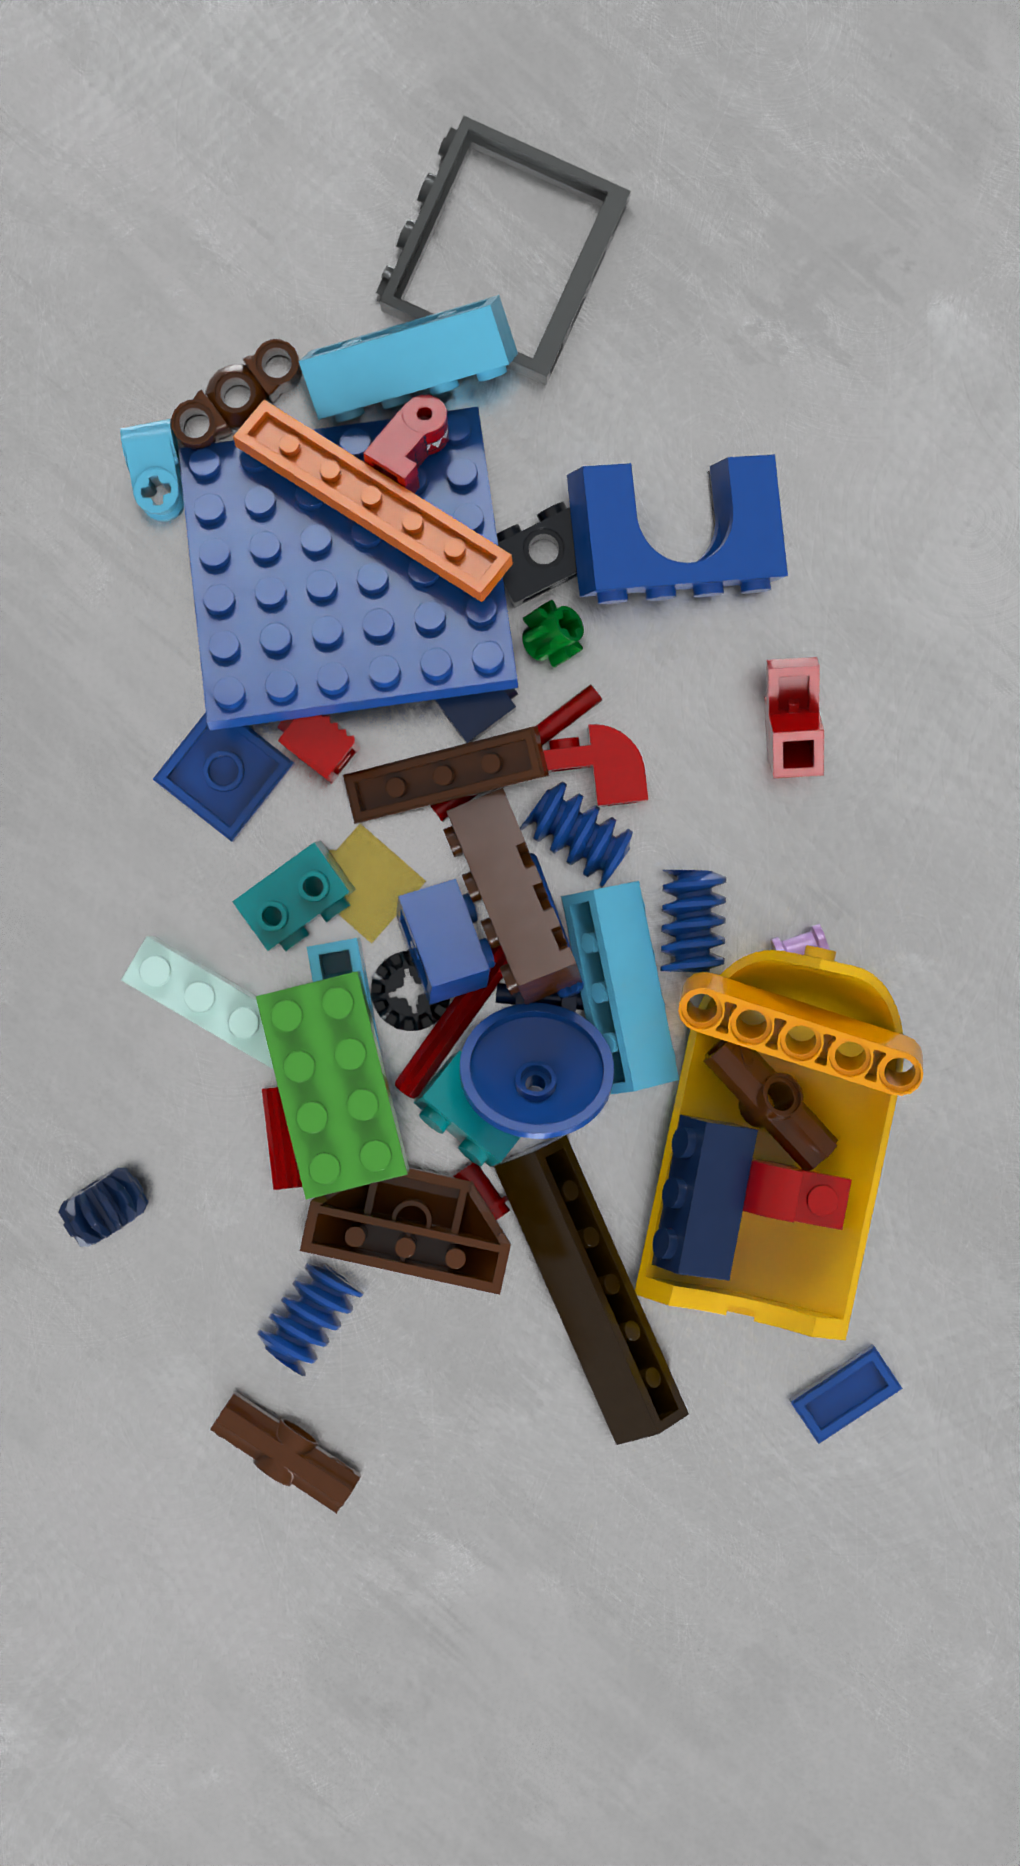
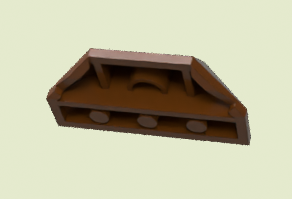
[300,1167,511,1295]

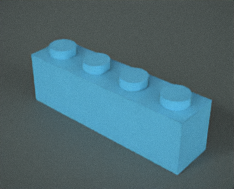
[298,295,518,422]
[561,881,679,1095]

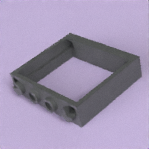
[376,116,631,385]

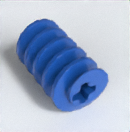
[520,781,633,888]
[660,870,726,972]
[257,1263,364,1376]

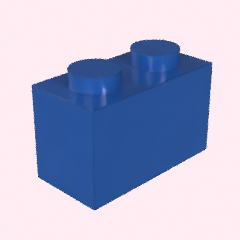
[396,879,495,1005]

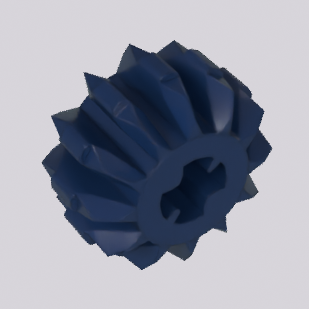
[58,1168,148,1247]

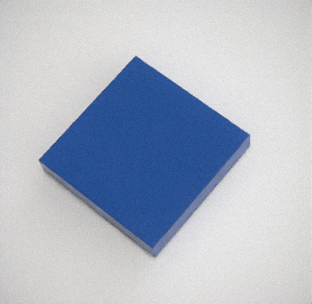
[153,712,295,842]

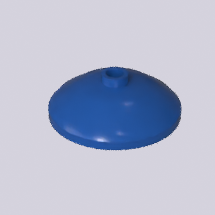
[459,1003,614,1139]

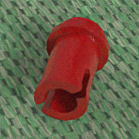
[453,1163,510,1220]

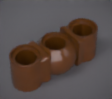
[171,339,302,449]

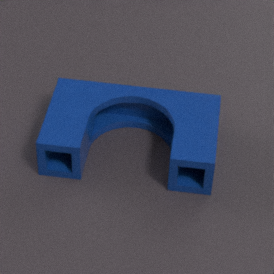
[567,454,788,604]

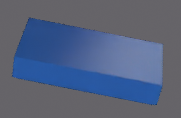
[789,1344,903,1444]

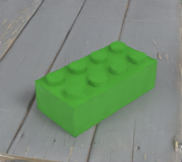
[256,971,409,1200]

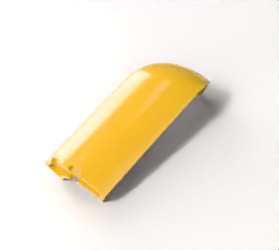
[635,945,904,1341]

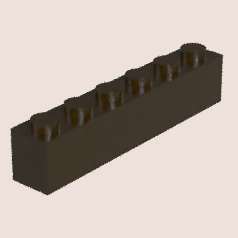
[494,1135,689,1445]

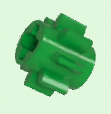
[522,600,584,667]

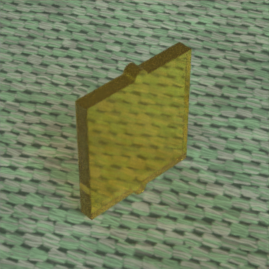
[329,823,426,944]

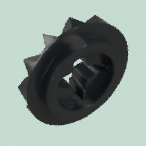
[371,951,451,1031]

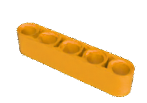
[678,972,923,1096]

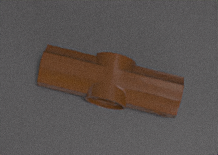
[703,1040,838,1171]
[210,1391,361,1514]

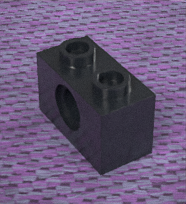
[497,501,577,608]

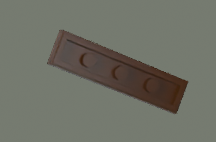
[343,726,549,824]

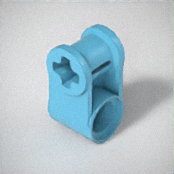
[120,419,184,522]

